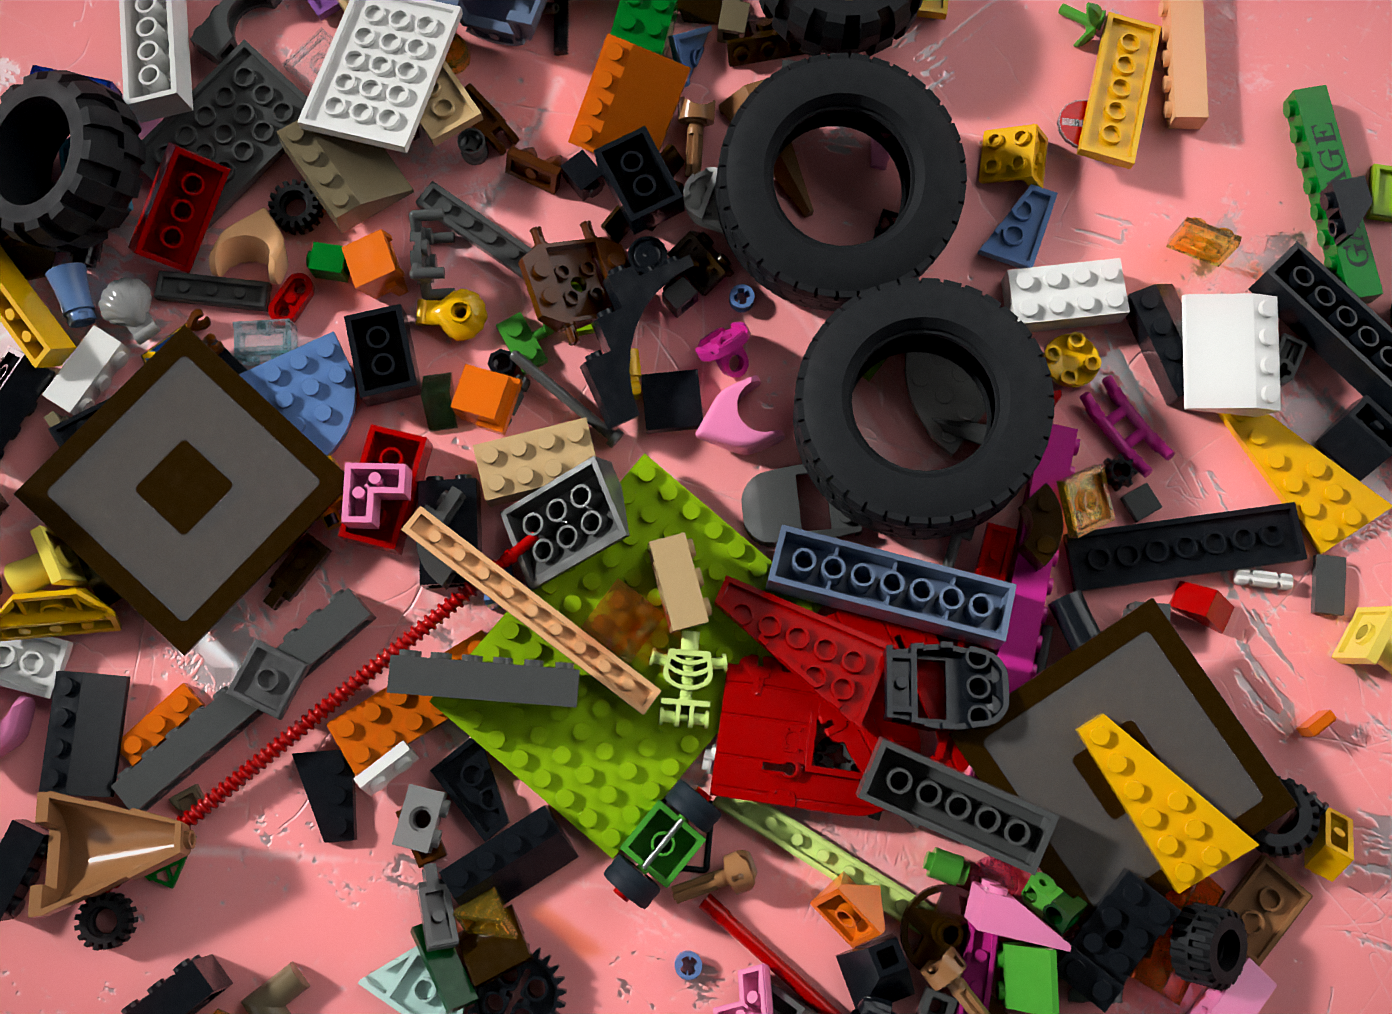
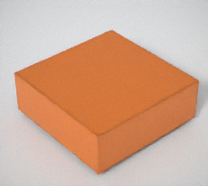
[1296,709,1337,737]

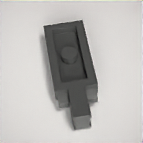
[417,863,459,952]

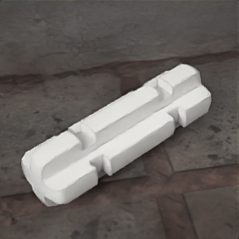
[1233,568,1294,591]

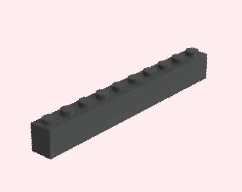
[111,588,376,811]

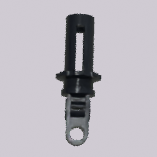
[1048,590,1101,651]

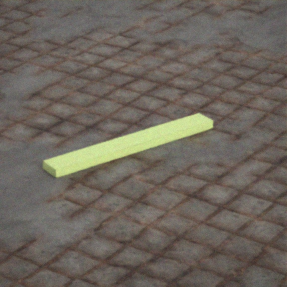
[712,796,935,935]

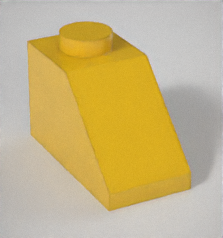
[1304,807,1354,882]

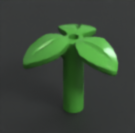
[1058,2,1106,47]

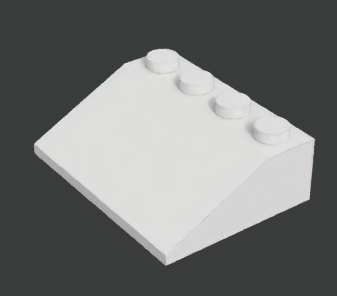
[1182,293,1281,417]

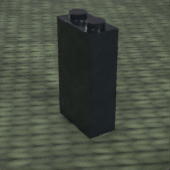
[418,474,482,589]

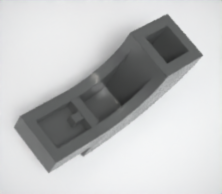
[416,486,467,590]

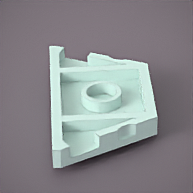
[358,946,465,1014]

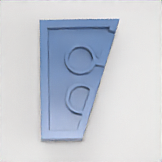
[977,184,1058,269]

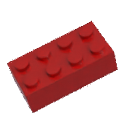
[338,424,433,556]

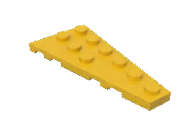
[1217,413,1392,554]
[1075,713,1259,893]

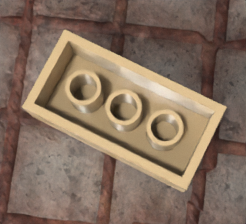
[473,417,596,507]

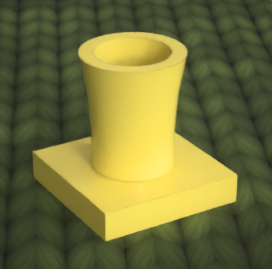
[4,525,90,594]
[1331,606,1392,675]

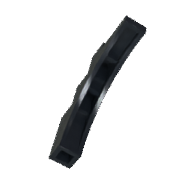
[580,254,694,430]

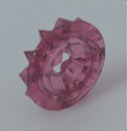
[970,856,1019,896]

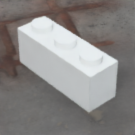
[42,325,132,415]

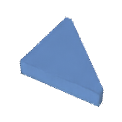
[668,25,712,87]

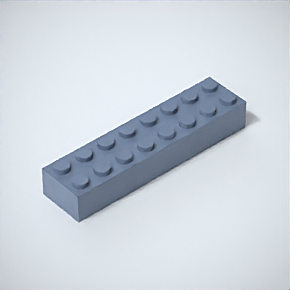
[765,524,1017,650]

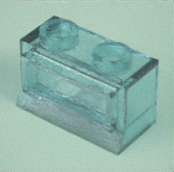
[233,319,298,366]

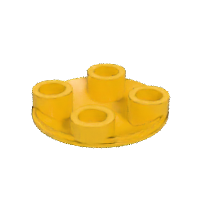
[1043,332,1102,388]

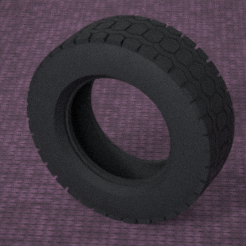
[716,53,967,311]
[793,277,1054,540]

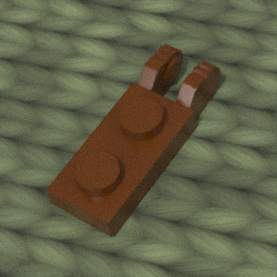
[464,83,519,156]

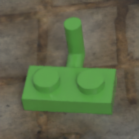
[496,312,555,376]

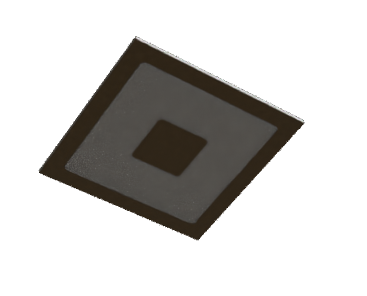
[14,324,345,656]
[949,598,1298,934]

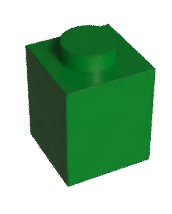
[306,242,350,283]

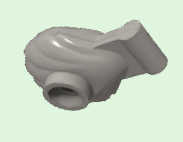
[99,277,161,345]

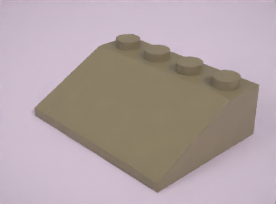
[277,120,414,234]

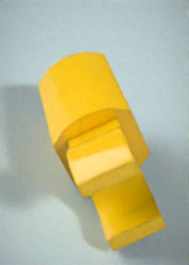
[629,348,642,400]

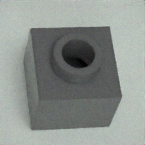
[662,275,698,318]
[916,985,958,1014]

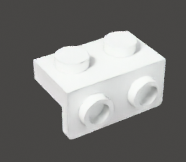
[354,740,419,796]

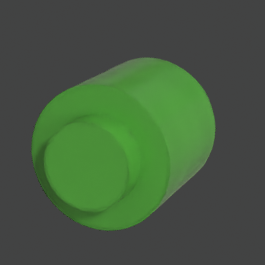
[923,847,970,886]

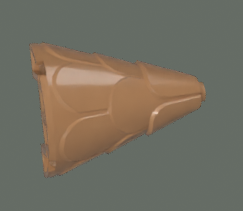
[28,791,196,918]

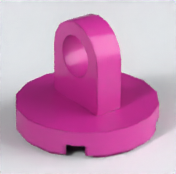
[695,322,751,377]

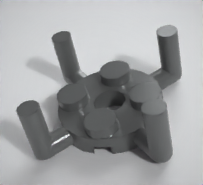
[409,208,456,300]

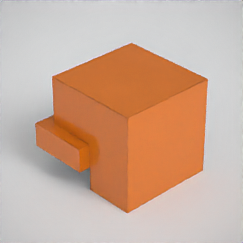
[341,229,409,299]
[450,364,523,435]

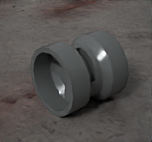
[457,128,489,165]

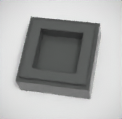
[1120,483,1162,523]

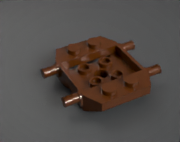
[518,220,630,346]

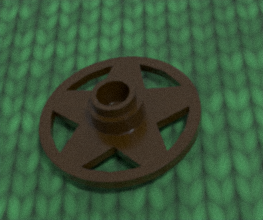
[900,884,969,970]

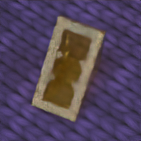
[453,887,518,940]

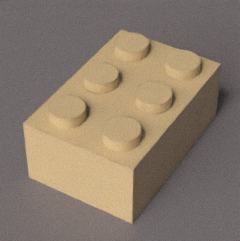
[647,532,712,634]

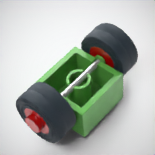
[604,779,722,909]

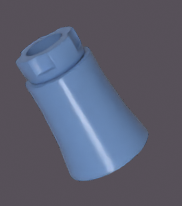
[45,262,97,328]

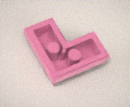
[713,963,774,1014]

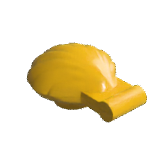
[415,288,488,341]

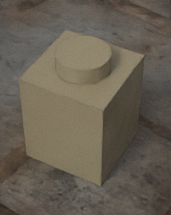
[717,0,750,43]

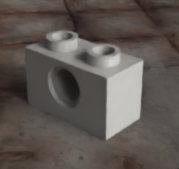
[392,784,451,853]

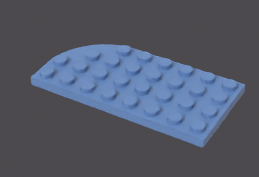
[239,331,357,456]

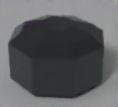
[487,349,517,376]

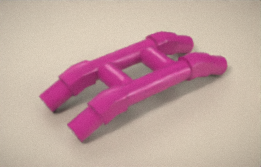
[1079,375,1175,478]

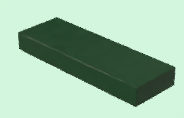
[410,923,478,1014]

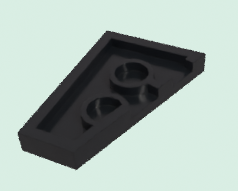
[430,738,510,842]
[292,750,357,843]

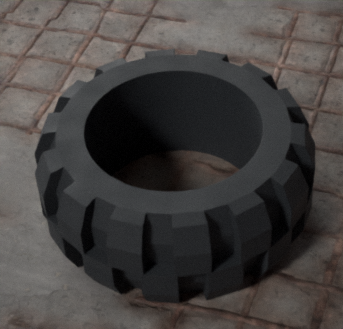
[759,0,923,57]
[0,70,146,252]

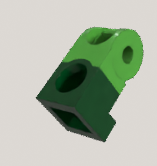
[1021,872,1088,936]

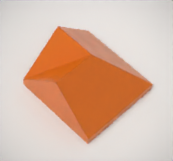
[810,871,885,948]

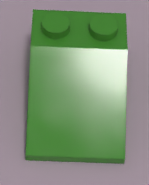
[995,941,1059,1014]

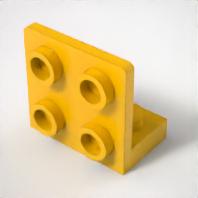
[979,124,1048,188]

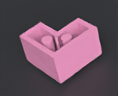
[341,462,413,529]

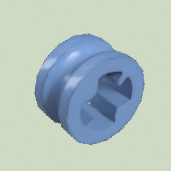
[729,284,755,313]
[674,950,702,980]

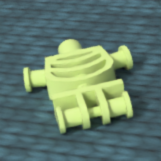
[649,631,728,729]

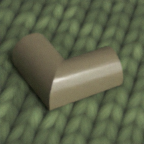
[241,961,310,1014]

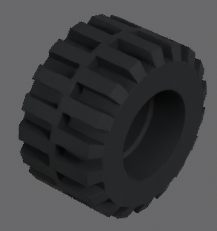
[1251,776,1320,858]
[1169,902,1248,990]

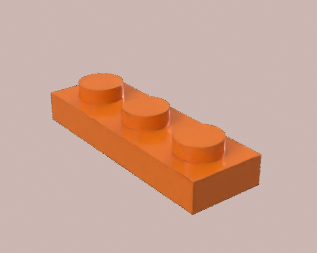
[120,683,205,766]

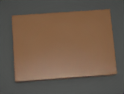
[1220,854,1313,966]

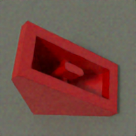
[1169,581,1235,634]

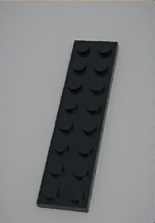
[1063,502,1307,592]

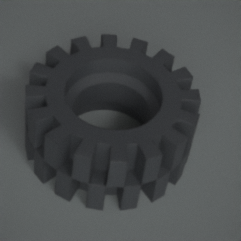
[268,179,324,235]
[74,892,138,951]

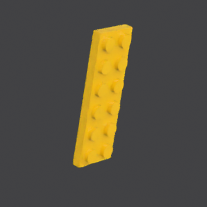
[1077,12,1162,170]

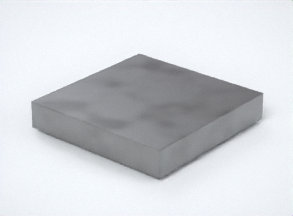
[226,639,311,720]

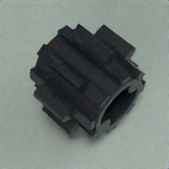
[1098,454,1138,492]

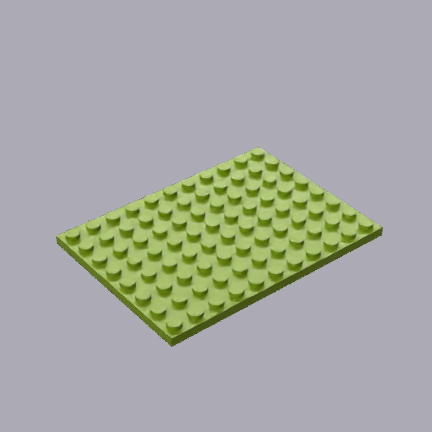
[429,453,823,859]

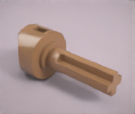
[678,96,716,177]
[671,850,758,904]
[920,946,990,1014]

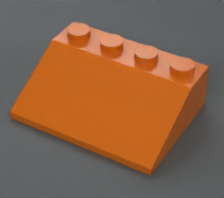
[568,33,691,153]

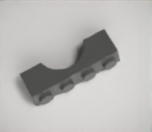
[190,0,282,65]

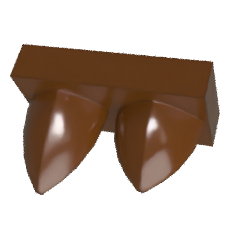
[505,146,564,195]

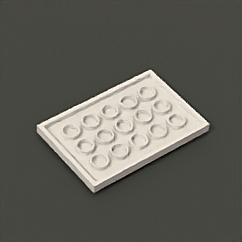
[297,0,463,153]

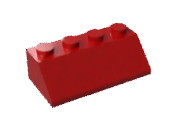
[128,142,231,274]

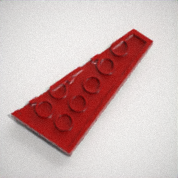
[714,575,891,730]

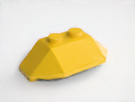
[0,587,122,641]

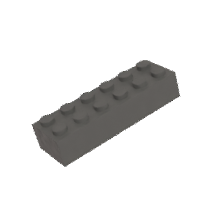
[387,649,580,707]
[856,736,1060,875]

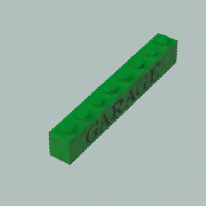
[1283,85,1384,304]

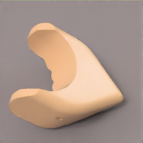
[209,207,289,285]

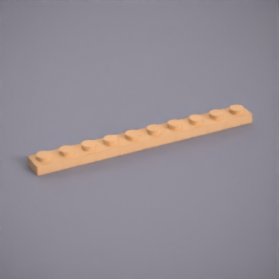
[401,506,662,715]

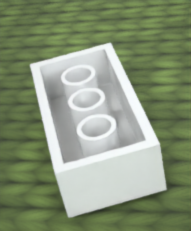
[1001,258,1130,332]

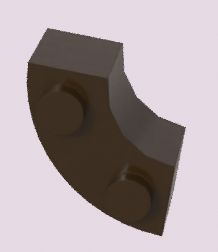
[1016,482,1063,571]

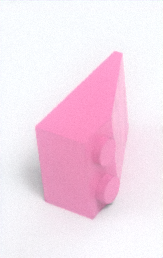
[964,878,1071,952]

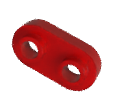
[268,273,315,326]

